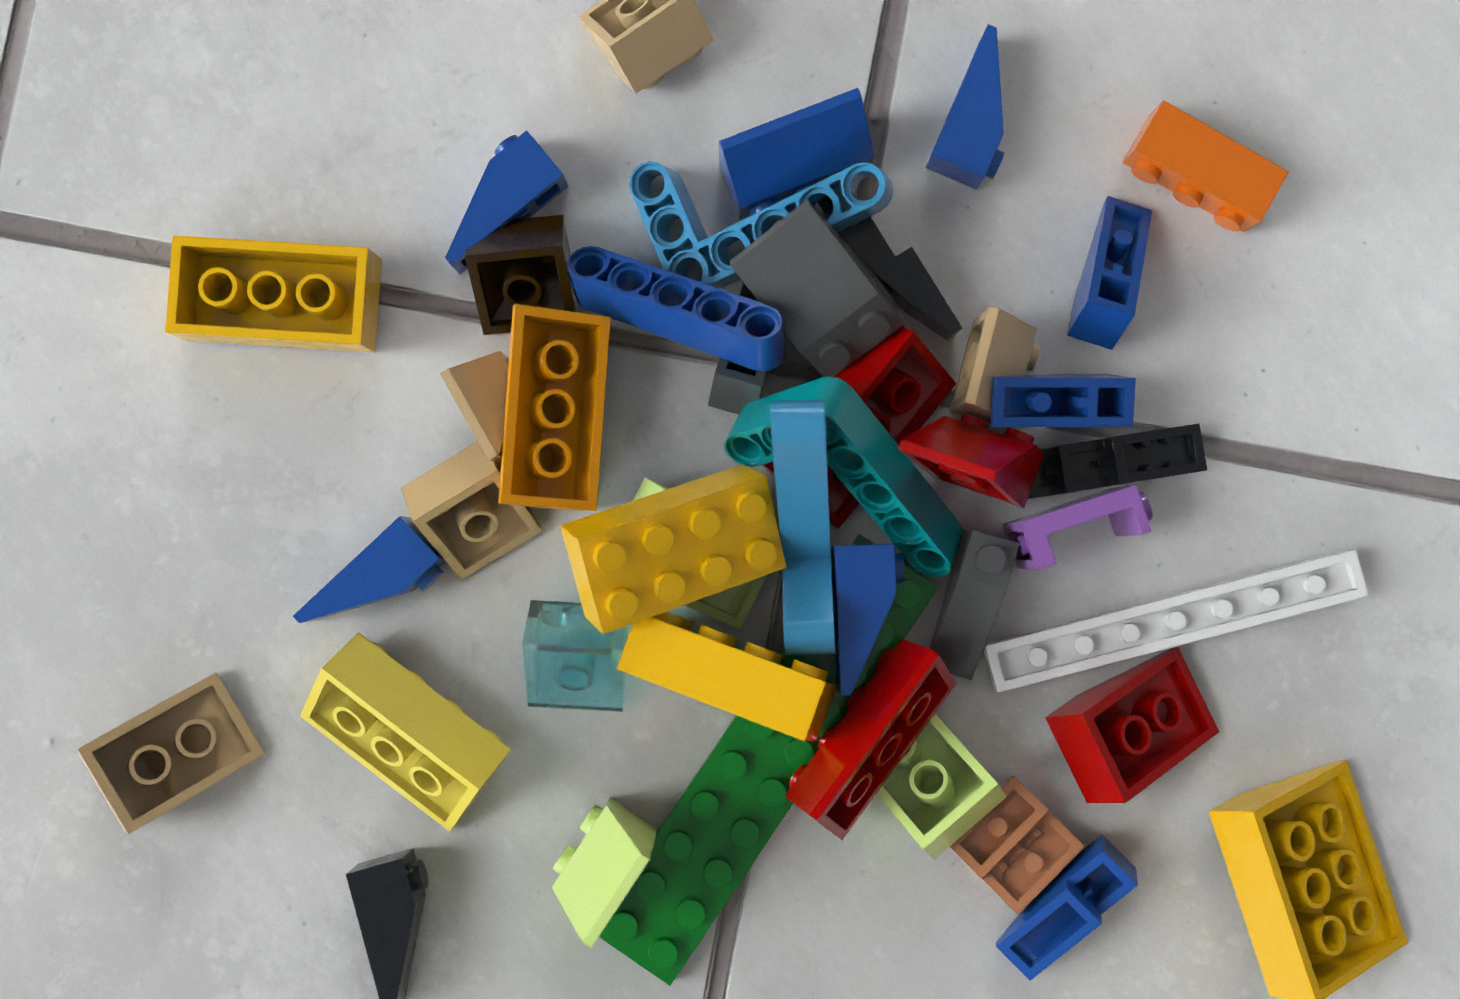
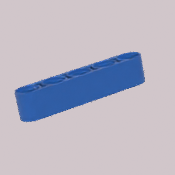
[567,246,786,371]

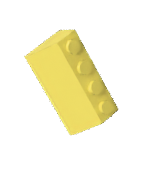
[300,632,511,832]

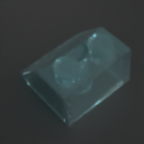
[522,600,627,712]

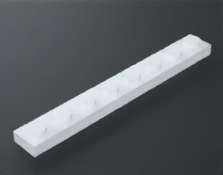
[983,550,1369,693]

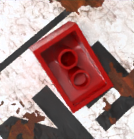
[898,414,1044,509]
[1045,647,1219,803]

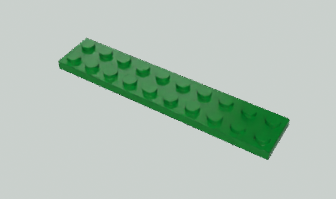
[599,534,939,986]

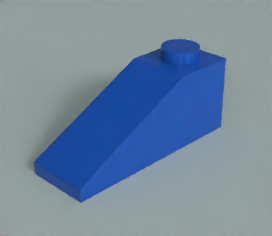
[925,24,1005,190]
[445,130,569,274]
[1067,196,1152,350]
[990,374,1136,427]
[293,516,446,623]
[831,544,904,695]

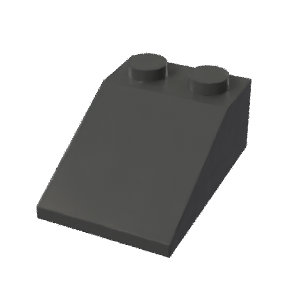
[729,199,906,377]

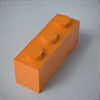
[1122,100,1289,232]

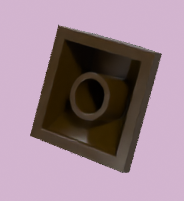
[465,215,576,335]

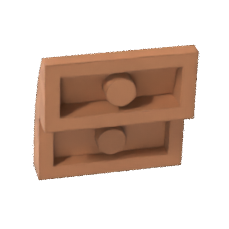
[950,775,1085,915]

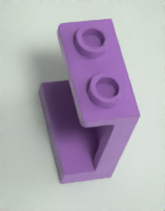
[1003,484,1153,570]

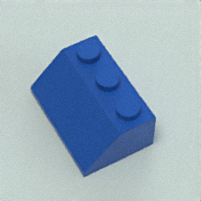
[719,88,875,219]

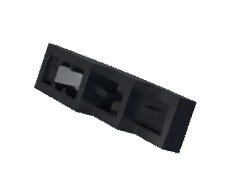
[814,198,963,340]
[1028,423,1207,499]

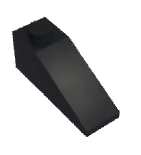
[346,848,428,999]

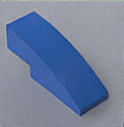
[996,834,1138,981]

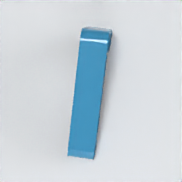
[629,161,893,289]
[770,399,835,656]

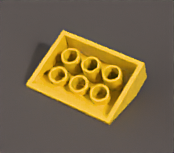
[1209,760,1408,999]

